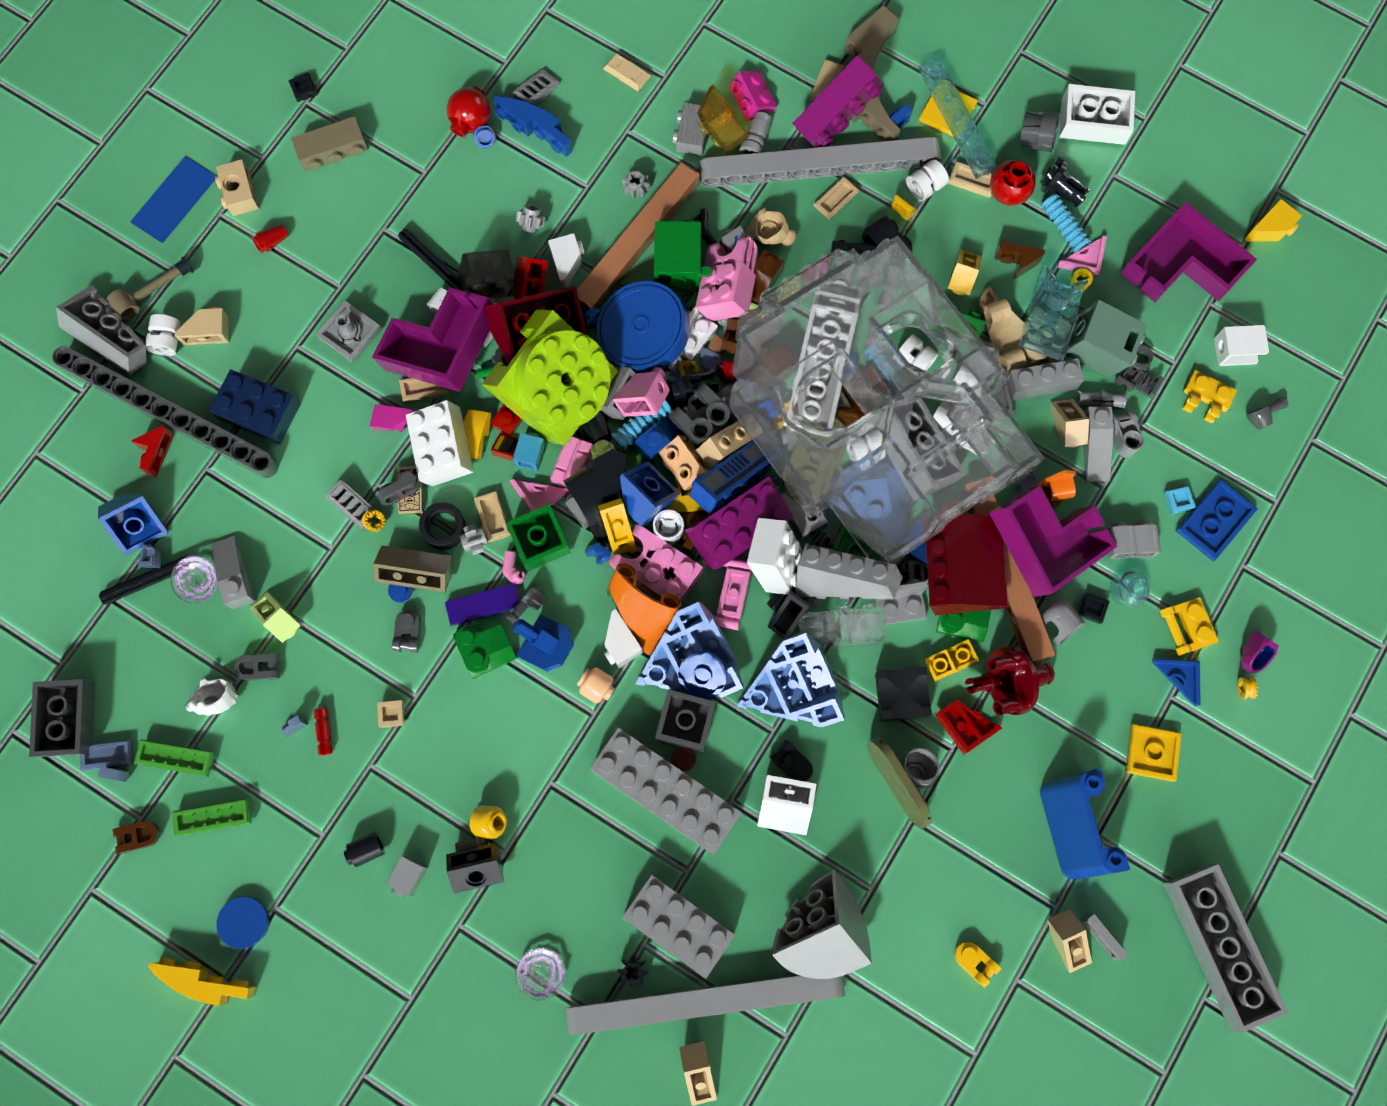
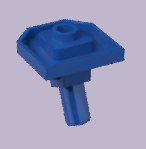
[513,614,574,672]

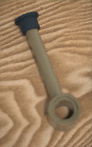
[106,257,194,321]

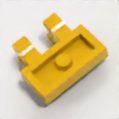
[1183,370,1237,423]

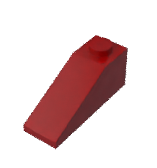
[514,256,548,299]

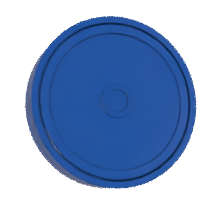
[596,281,690,374]

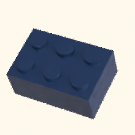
[209,369,301,445]

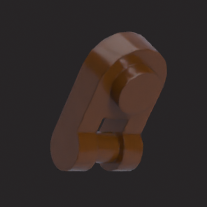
[112,821,160,855]

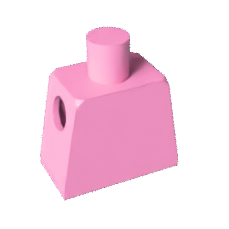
[612,367,669,417]

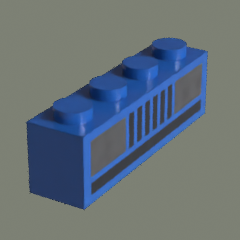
[689,438,777,515]

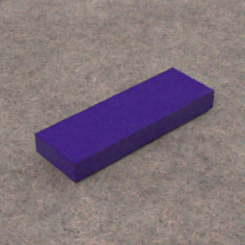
[445,583,520,626]

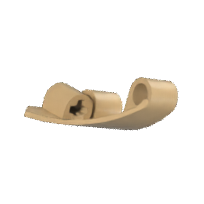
[984,299,1060,374]

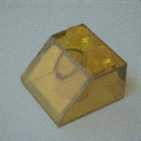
[697,85,748,153]

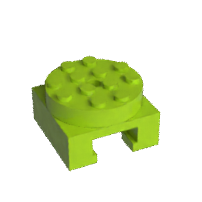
[481,310,618,446]

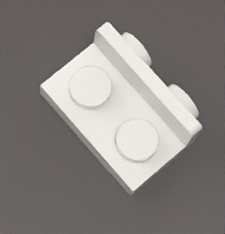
[681,307,718,361]

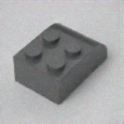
[29,679,95,757]

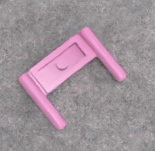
[702,559,752,630]

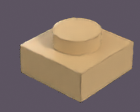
[377,700,405,728]

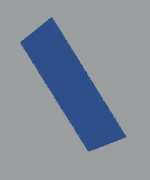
[130,156,216,243]

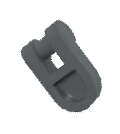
[377,471,421,505]
[392,609,421,653]
[234,654,280,681]

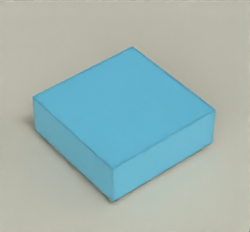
[1164,485,1196,515]

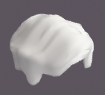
[185,678,238,716]

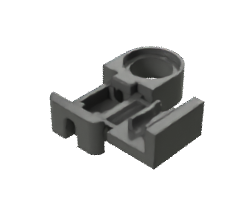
[1115,346,1164,398]

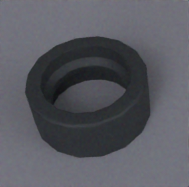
[419,502,466,550]

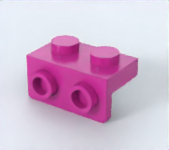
[729,71,778,121]

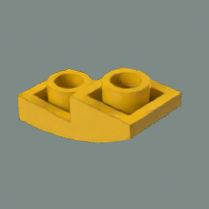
[463,409,491,459]
[924,639,979,681]

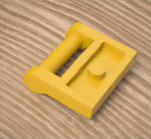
[1159,597,1219,656]

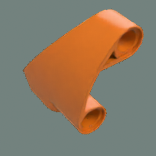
[1033,470,1076,509]
[609,563,682,655]

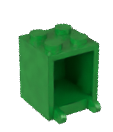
[654,219,712,292]

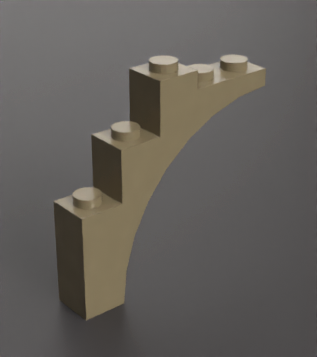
[843,5,901,141]

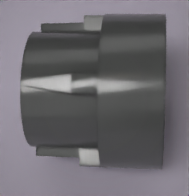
[1020,111,1060,152]

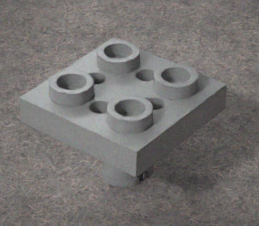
[315,300,382,363]

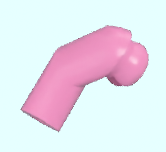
[502,551,526,584]

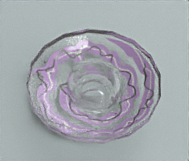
[171,556,218,603]
[515,948,566,1001]

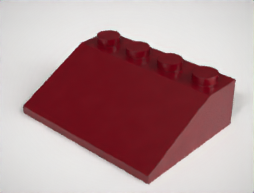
[484,285,588,365]
[925,513,1009,616]

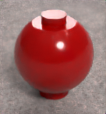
[446,86,491,138]
[990,160,1036,206]

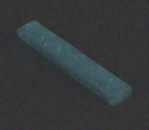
[919,57,997,179]

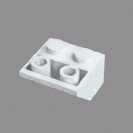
[757,775,816,835]

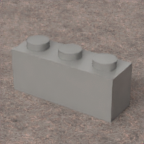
[1006,359,1084,401]

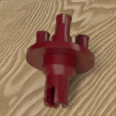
[965,646,1055,716]

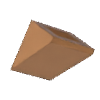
[709,334,725,355]

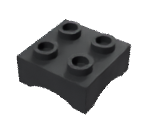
[875,666,932,721]

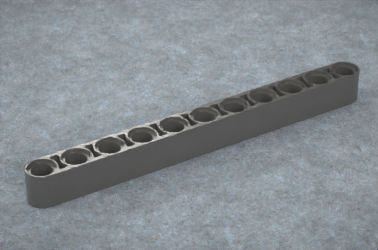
[52,346,278,478]

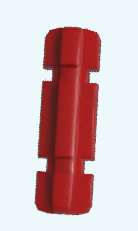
[314,707,333,756]

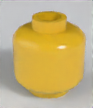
[469,805,507,839]

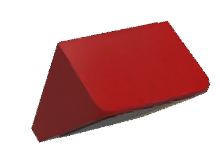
[491,433,519,461]

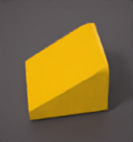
[891,195,918,221]

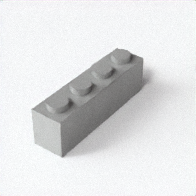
[56,285,147,376]
[796,544,902,599]

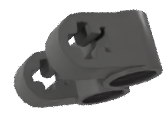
[668,383,730,445]

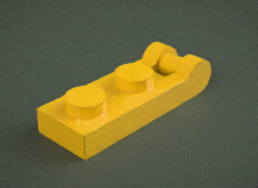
[598,498,638,555]

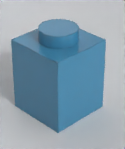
[513,432,545,471]

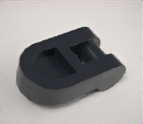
[769,739,813,782]

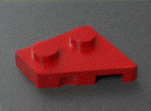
[935,699,1002,755]

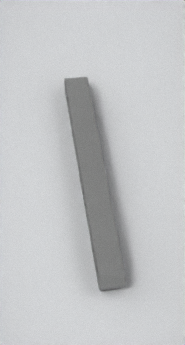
[699,137,942,188]
[565,975,845,1035]

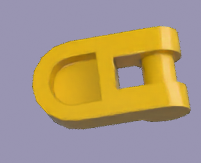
[954,942,1002,988]

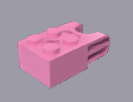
[695,236,757,321]
[609,524,703,603]

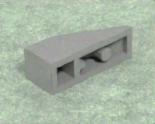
[1083,407,1114,482]
[212,536,256,610]

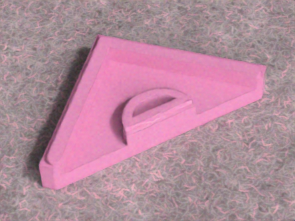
[1057,235,1107,277]
[510,479,570,511]

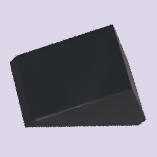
[767,592,811,639]

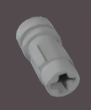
[739,112,771,155]

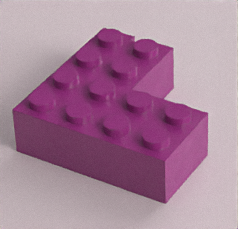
[1120,202,1257,303]
[372,288,493,392]
[989,485,1117,597]

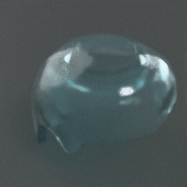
[1110,571,1151,607]

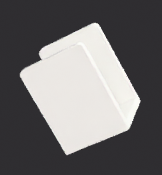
[1214,325,1269,366]

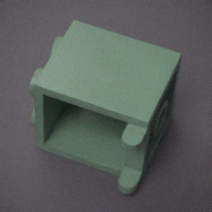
[1059,300,1147,378]

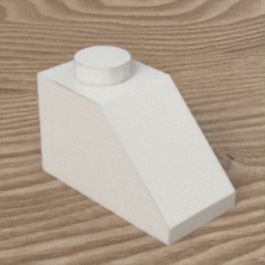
[548,233,584,288]
[604,609,643,668]

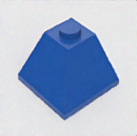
[620,461,681,527]
[98,494,169,555]

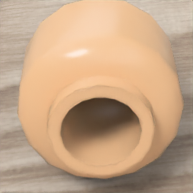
[577,667,615,704]

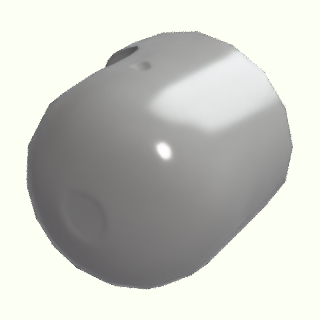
[1041,600,1085,647]
[901,748,940,789]

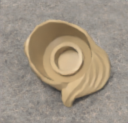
[746,207,796,246]

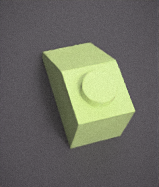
[250,592,301,643]

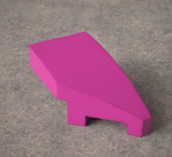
[369,405,415,432]

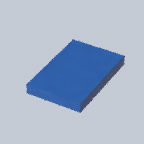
[1176,479,1258,561]

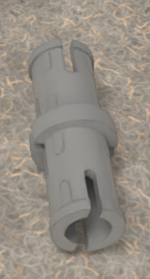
[1076,390,1127,409]

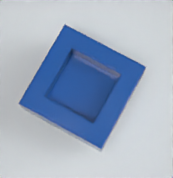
[889,104,912,129]

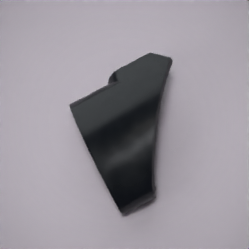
[563,449,627,543]

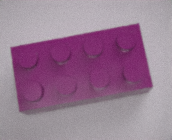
[792,55,884,148]
[685,476,794,570]

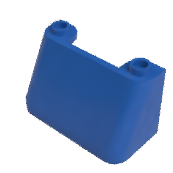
[1040,768,1130,879]

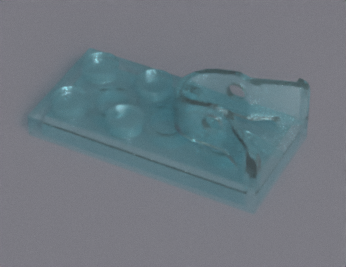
[1018,265,1088,361]

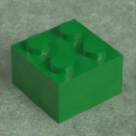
[506,504,571,572]

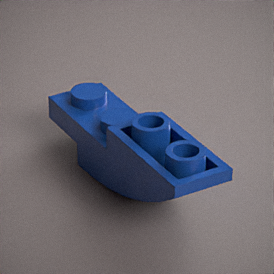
[493,96,572,157]

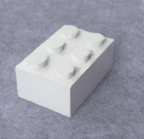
[1059,84,1135,145]
[406,400,474,486]
[747,518,803,595]

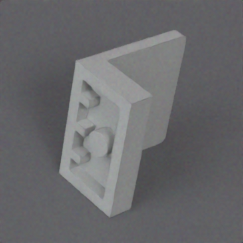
[873,579,928,626]

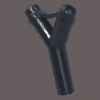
[683,208,718,245]

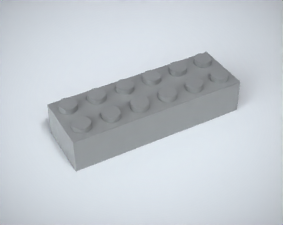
[590,727,742,856]
[1163,864,1288,1033]

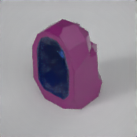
[1241,630,1279,673]

